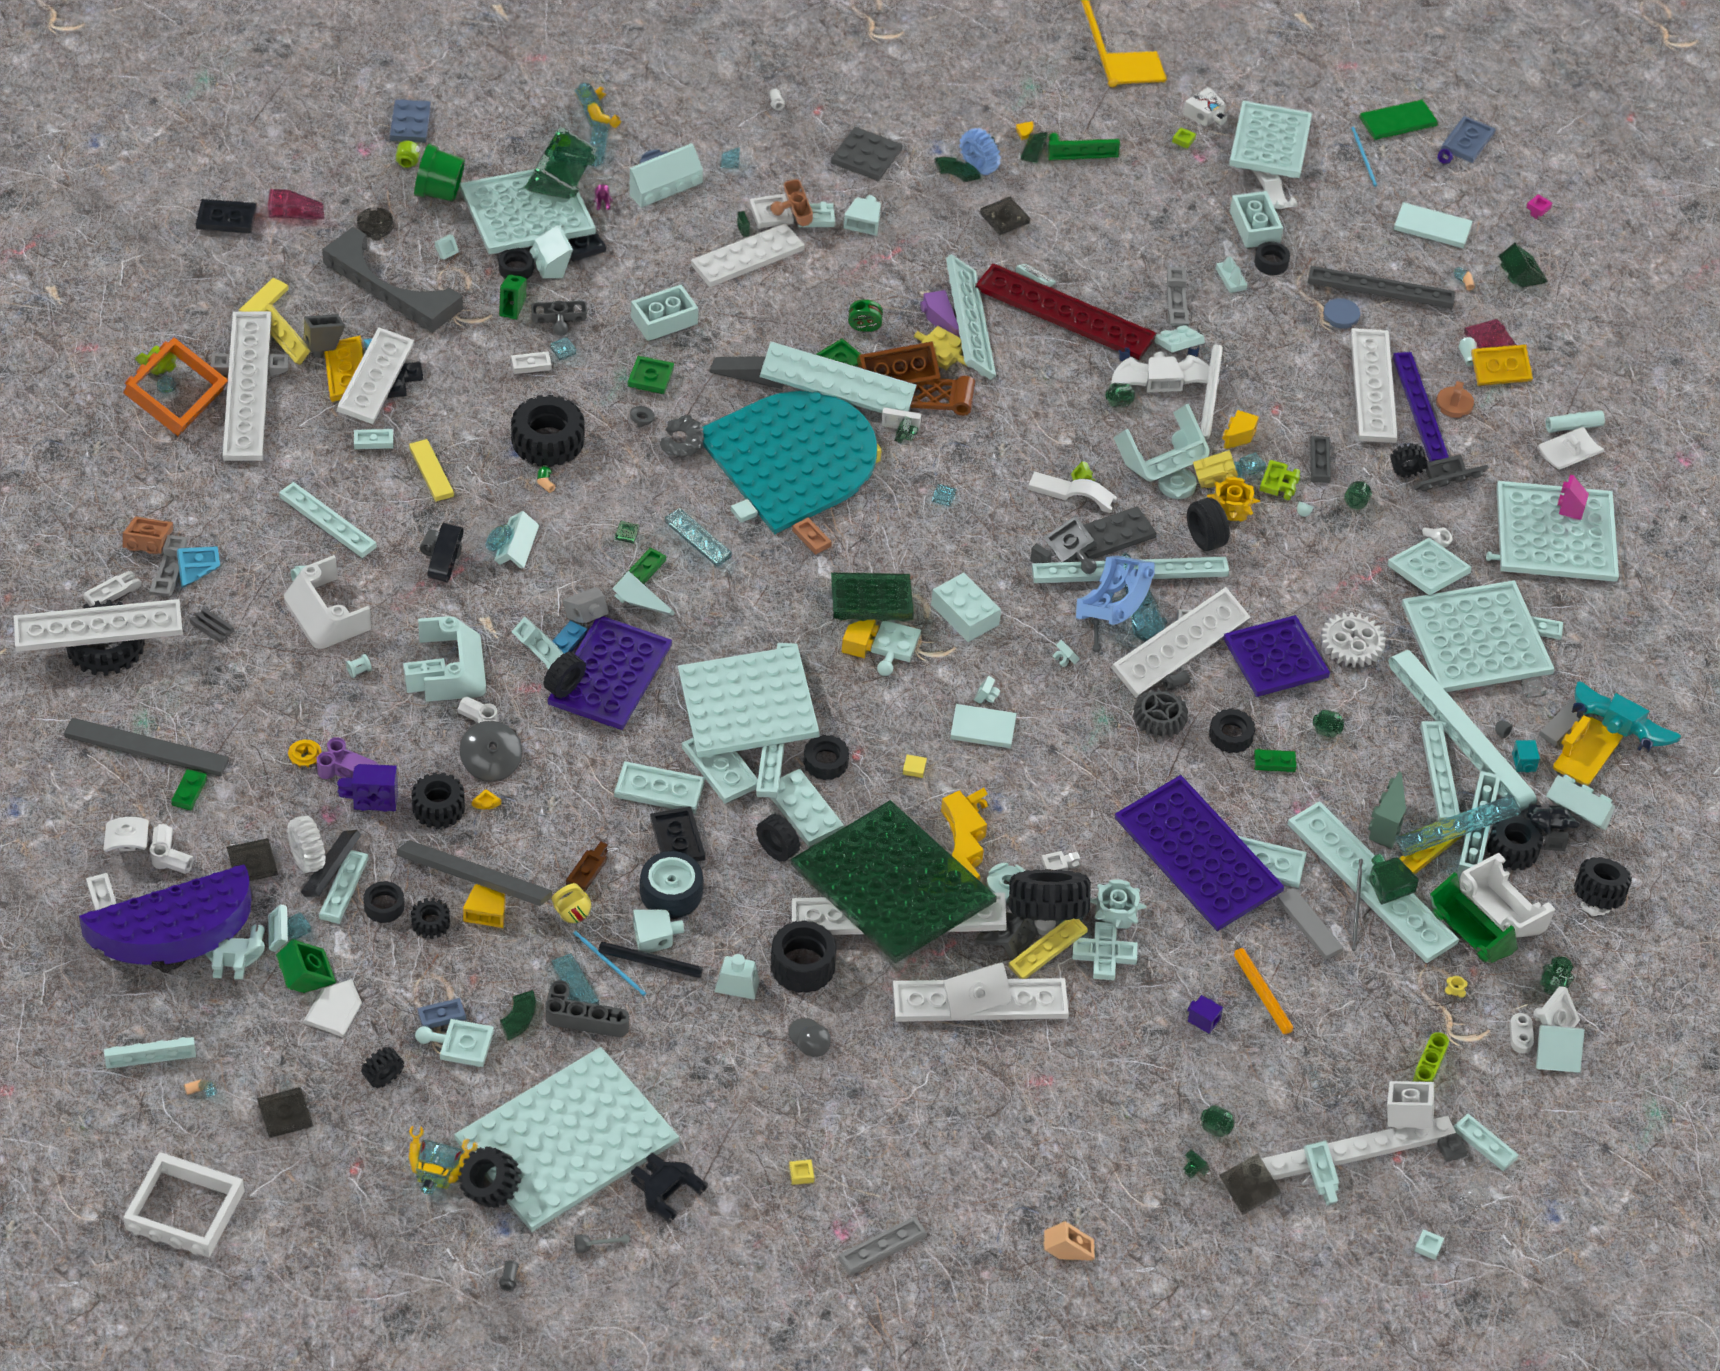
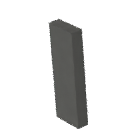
[1310,436,1331,483]

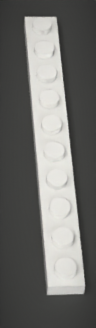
[1241,1116,1456,1186]

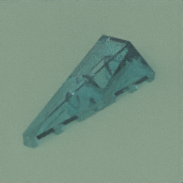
[1122,553,1168,642]

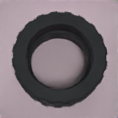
[770,920,837,993]

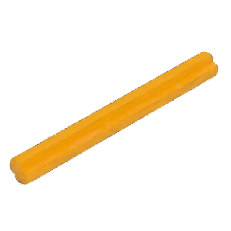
[1234,948,1293,1035]

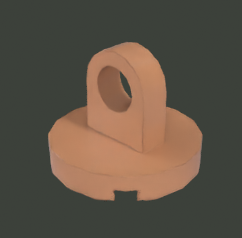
[1436,381,1474,418]

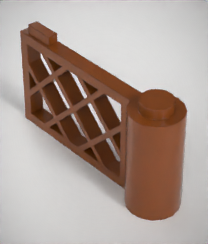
[910,376,975,416]

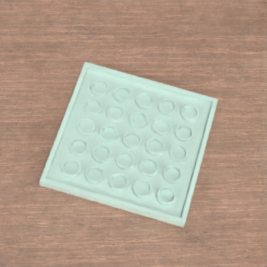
[460,163,596,254]
[1497,481,1619,582]
[1402,580,1554,692]
[678,646,820,758]

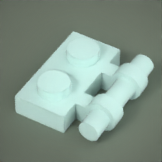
[798,201,835,227]

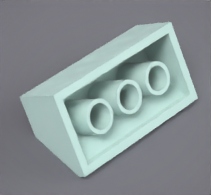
[630,143,703,208]

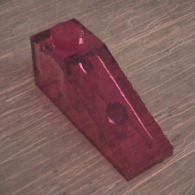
[268,189,325,219]

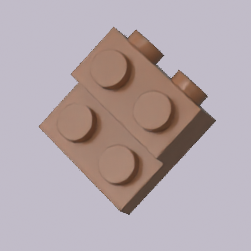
[122,516,173,554]

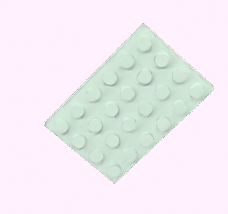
[1229,101,1312,178]

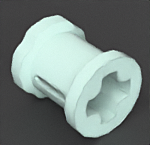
[345,654,372,678]

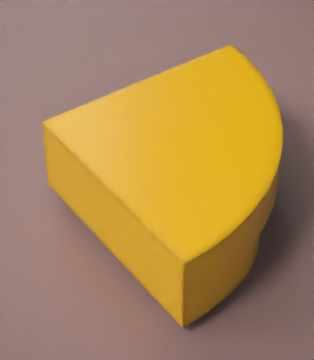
[1015,121,1034,140]
[472,789,501,810]

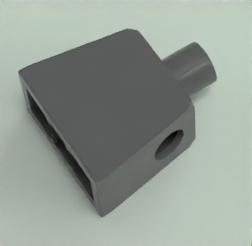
[304,314,345,358]

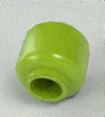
[395,141,420,168]

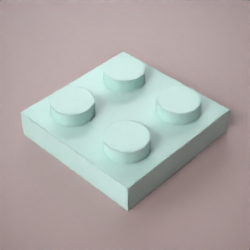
[1155,326,1205,352]

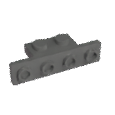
[1414,454,1489,491]

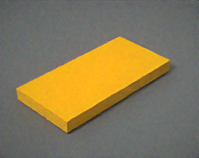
[324,336,364,402]

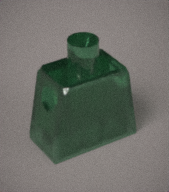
[1369,854,1419,905]

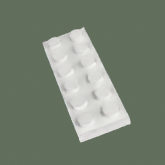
[691,223,805,287]
[337,327,414,424]

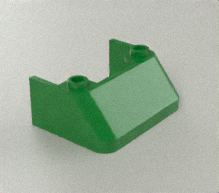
[1430,872,1518,963]

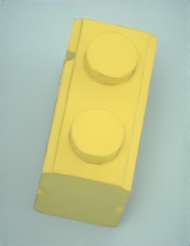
[1193,450,1238,488]

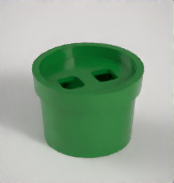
[414,143,465,202]

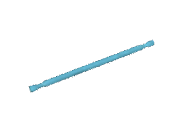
[1351,127,1377,187]
[573,931,646,996]

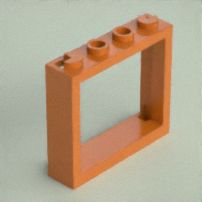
[123,337,228,436]

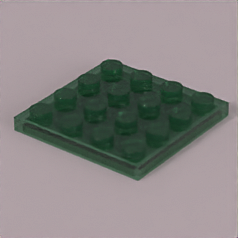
[831,572,914,622]

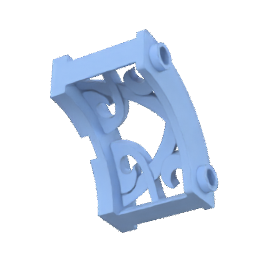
[1076,556,1155,625]

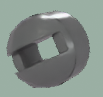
[1495,721,1513,738]

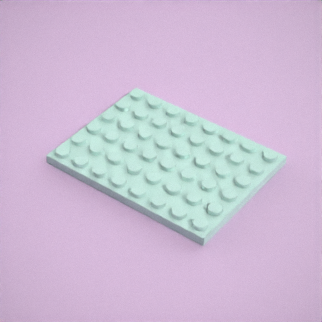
[454,1047,679,1232]

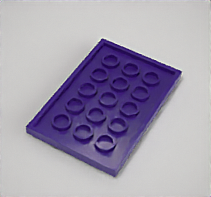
[548,616,672,730]

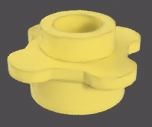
[1445,976,1468,998]

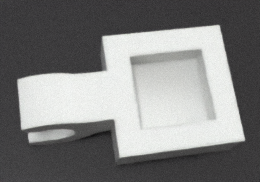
[1042,851,1080,871]

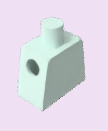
[844,195,881,236]
[633,910,684,953]
[715,954,759,999]

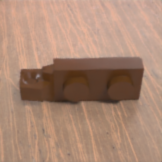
[566,841,608,892]

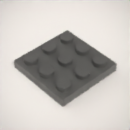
[831,127,903,181]

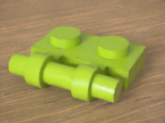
[1259,460,1300,500]

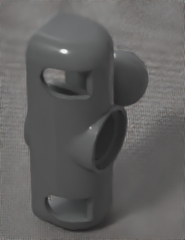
[531,301,587,336]

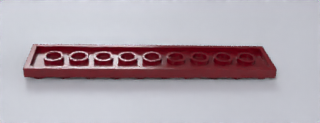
[975,263,1157,360]

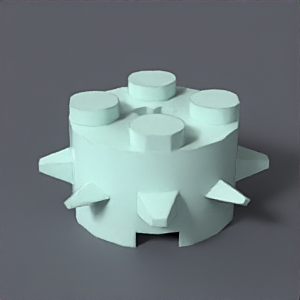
[1090,880,1147,929]

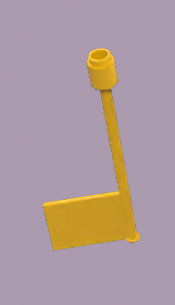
[1081,0,1167,88]

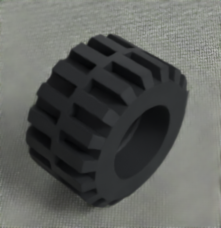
[412,772,465,829]
[1487,814,1544,870]
[1574,857,1632,910]
[458,1146,521,1208]

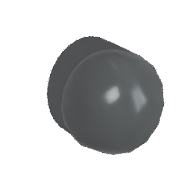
[788,1018,831,1057]

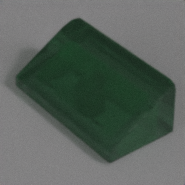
[1020,132,1048,163]

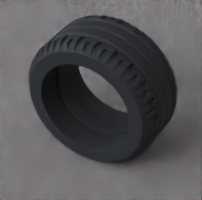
[1187,498,1230,551]

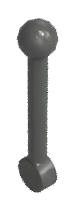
[1092,618,1101,652]

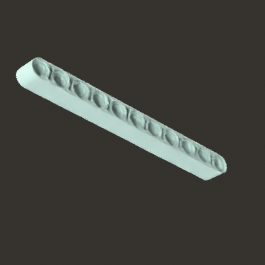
[1388,650,1537,812]

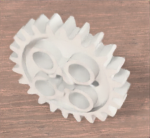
[1320,612,1386,667]

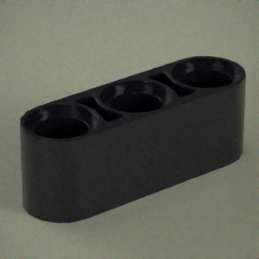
[427,522,464,583]

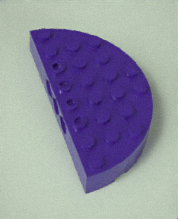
[79,864,252,965]

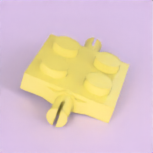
[914,326,967,370]

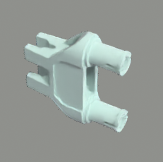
[205,925,265,980]

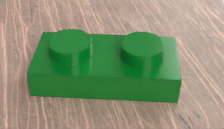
[1254,749,1296,772]
[171,769,207,811]

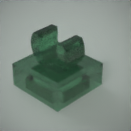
[894,416,918,443]
[1183,1149,1210,1179]

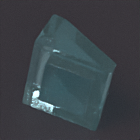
[721,147,740,169]

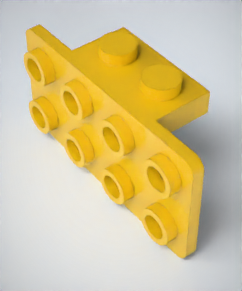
[1553,715,1623,786]

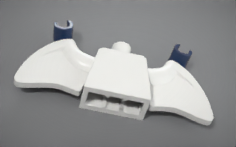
[1111,347,1219,392]

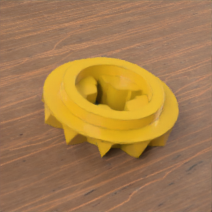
[288,739,322,768]

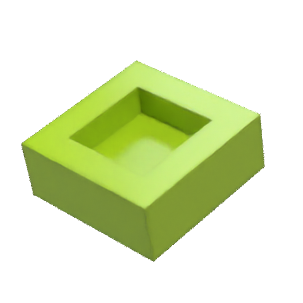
[1172,127,1196,149]

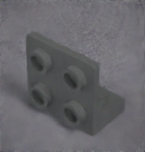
[975,912,1038,961]

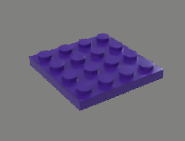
[1223,615,1330,697]

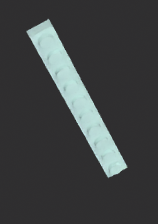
[1031,557,1229,583]
[756,643,798,798]

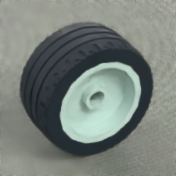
[639,851,704,919]

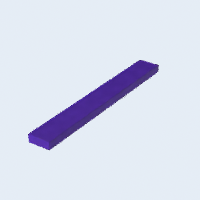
[1392,352,1449,462]

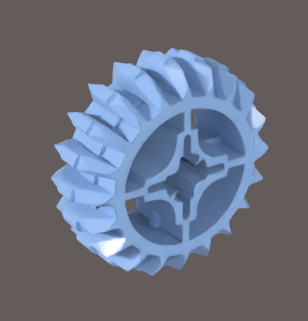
[959,128,1001,176]

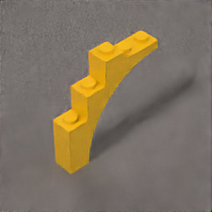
[917,790,987,895]

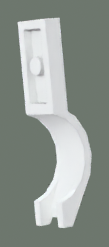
[1252,170,1297,209]
[1028,471,1117,513]
[86,873,117,961]

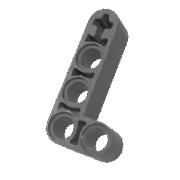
[545,980,629,1037]

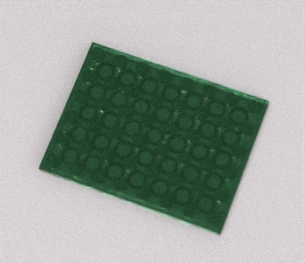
[790,800,996,963]

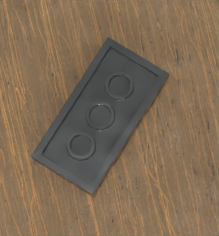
[1083,506,1157,559]

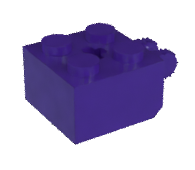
[337,764,398,812]

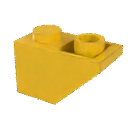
[1222,410,1259,449]
[842,616,879,658]

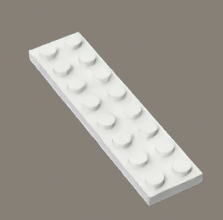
[1351,328,1397,443]
[1111,587,1251,698]
[14,599,183,652]
[893,978,1069,1021]

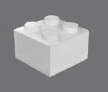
[1387,1081,1434,1129]

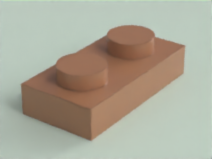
[792,518,832,555]

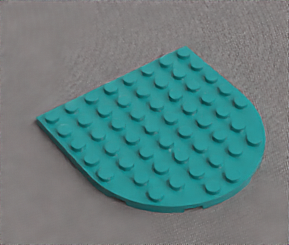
[702,391,877,535]

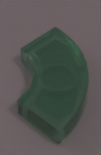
[934,157,981,182]
[500,990,536,1041]

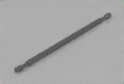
[1352,859,1363,951]

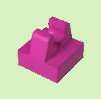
[1526,194,1552,219]

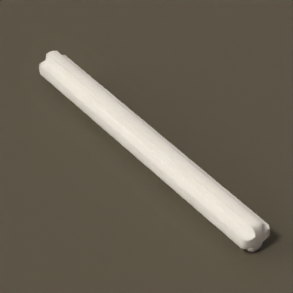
[1201,344,1223,440]

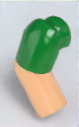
[537,467,555,493]

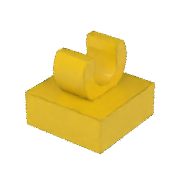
[966,787,988,812]

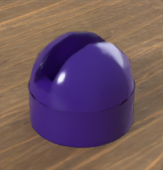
[1437,149,1453,164]

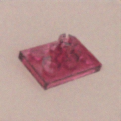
[1464,319,1516,349]

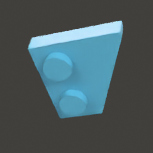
[177,546,220,588]

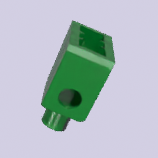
[499,275,527,320]

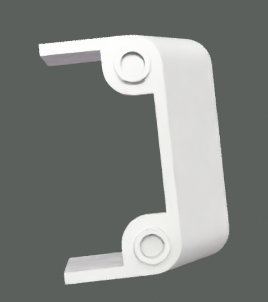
[284,555,371,649]

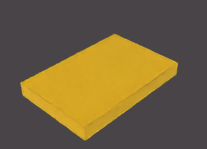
[1471,344,1533,386]

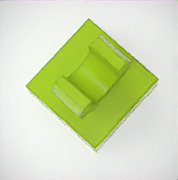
[1071,461,1096,482]

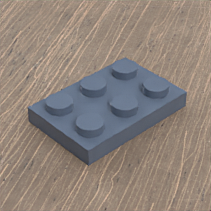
[390,99,431,143]

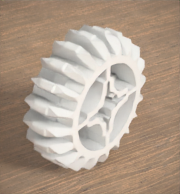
[287,816,326,873]

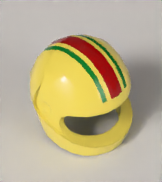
[551,883,591,923]

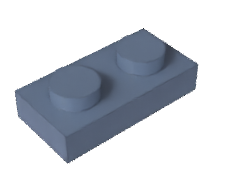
[417,998,466,1029]

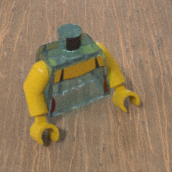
[574,83,622,128]
[409,1126,478,1195]

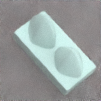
[1216,257,1247,293]

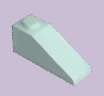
[612,571,675,616]

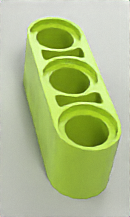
[1412,1032,1449,1082]

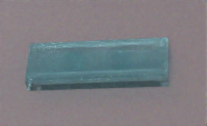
[552,953,599,1005]

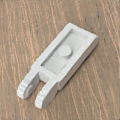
[83,571,142,606]

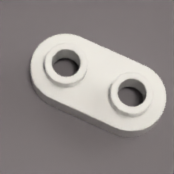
[1509,1013,1534,1054]

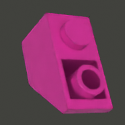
[1557,475,1589,520]

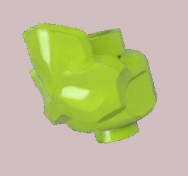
[135,345,176,375]

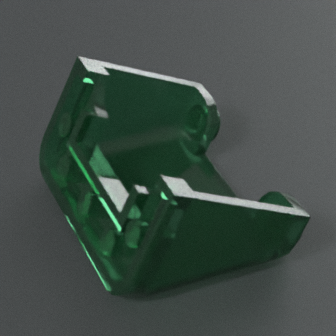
[524,126,598,199]

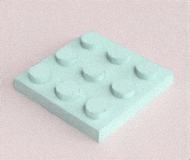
[1387,538,1471,595]

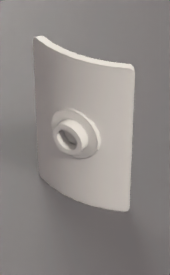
[1538,427,1604,469]
[103,817,149,852]
[943,963,1010,1020]

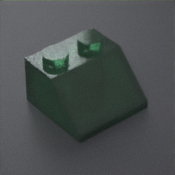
[1498,242,1548,288]

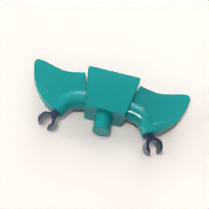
[1572,681,1681,753]

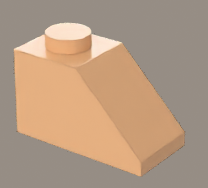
[1044,1221,1095,1261]

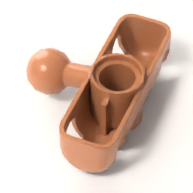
[770,179,813,226]

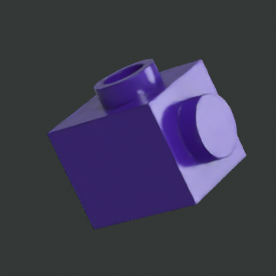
[1187,995,1223,1034]

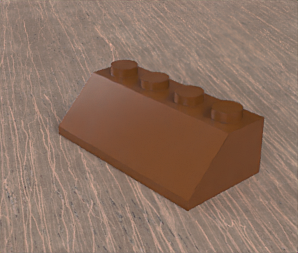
[857,341,941,384]

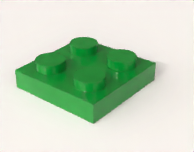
[628,356,674,394]

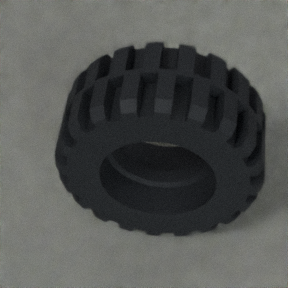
[511,395,585,467]
[1009,869,1091,921]

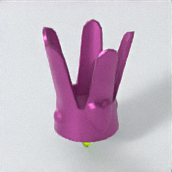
[594,185,613,210]

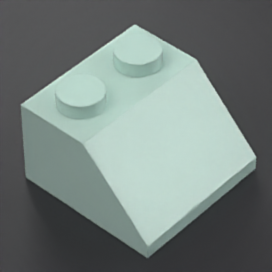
[530,225,573,278]

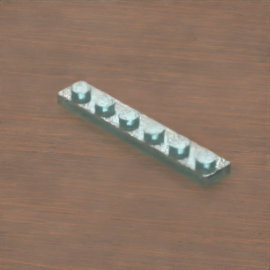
[1395,795,1521,857]

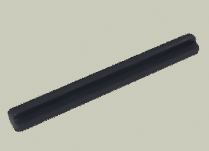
[598,942,703,978]

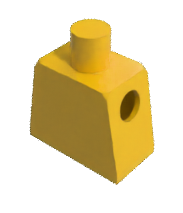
[463,884,505,928]

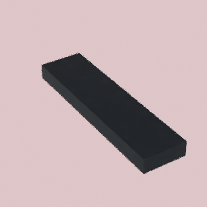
[301,830,361,897]

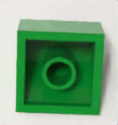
[276,939,336,993]

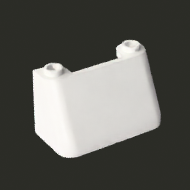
[1459,853,1556,938]

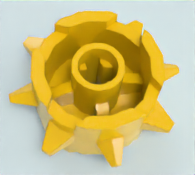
[1207,477,1260,522]

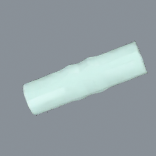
[1546,410,1605,433]

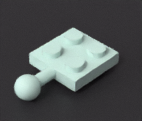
[871,620,921,676]
[415,1019,494,1067]

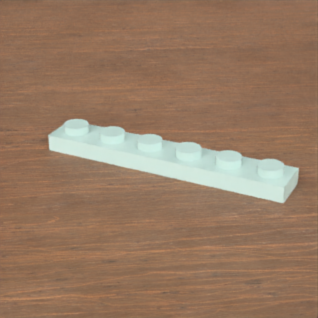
[279,482,377,558]
[1420,721,1461,823]

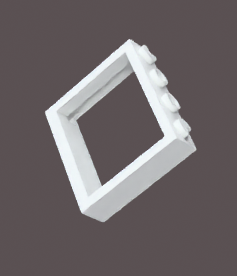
[123,1152,245,1258]

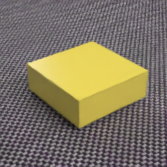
[903,754,927,778]
[789,1160,815,1185]

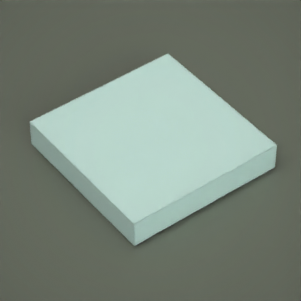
[1536,1025,1584,1073]

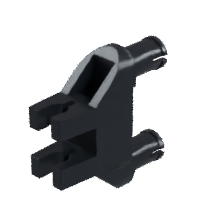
[631,1152,708,1223]

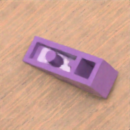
[920,290,959,337]

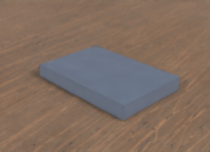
[1441,116,1496,163]

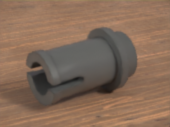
[1163,671,1190,690]
[498,1260,519,1292]

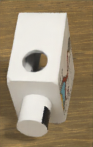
[1183,87,1227,126]

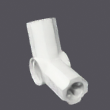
[458,697,498,746]
[150,824,194,874]

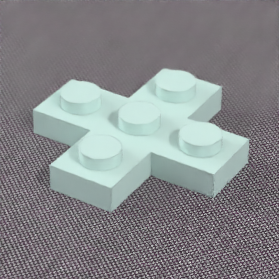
[1072,922,1137,980]

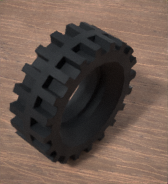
[66,600,145,676]

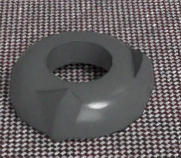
[630,406,655,428]

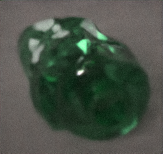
[1540,956,1574,995]

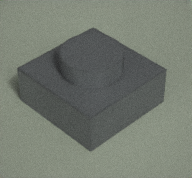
[1030,543,1052,563]

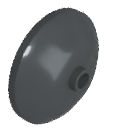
[460,721,522,782]

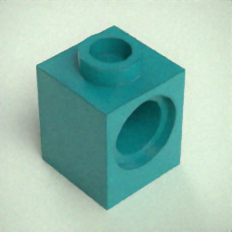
[1512,740,1540,773]

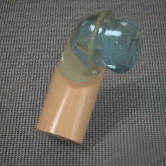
[1453,267,1475,291]
[184,1079,217,1097]

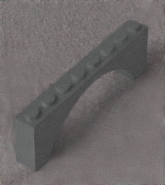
[322,226,463,333]

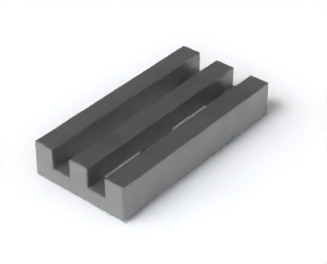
[190,608,234,643]

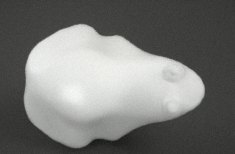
[1422,528,1453,548]

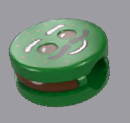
[848,299,883,332]

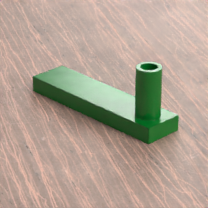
[1048,132,1120,160]

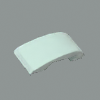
[512,617,564,669]

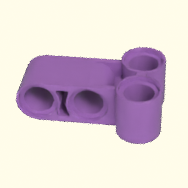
[317,737,379,779]

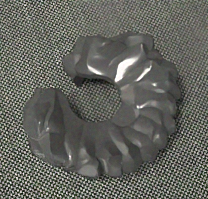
[660,415,704,457]

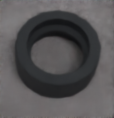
[1254,242,1290,275]
[498,248,534,279]
[363,881,404,923]

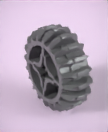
[1133,688,1188,738]

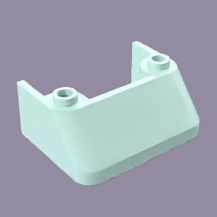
[1113,403,1209,482]
[418,616,486,702]

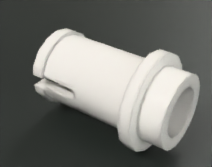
[769,89,785,110]

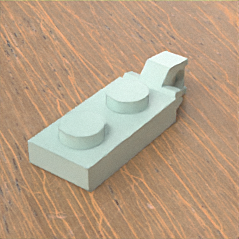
[1303,1141,1339,1205]

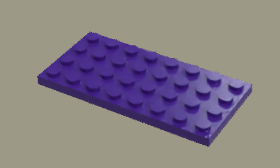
[1115,775,1284,931]

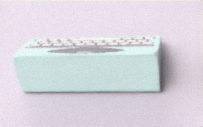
[1015,264,1055,287]

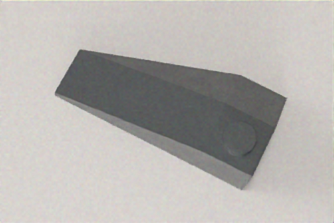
[709,356,784,389]

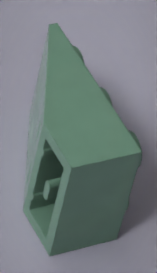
[1368,771,1406,849]

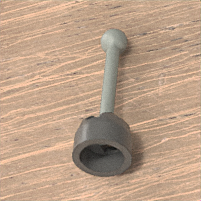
[574,1234,630,1253]

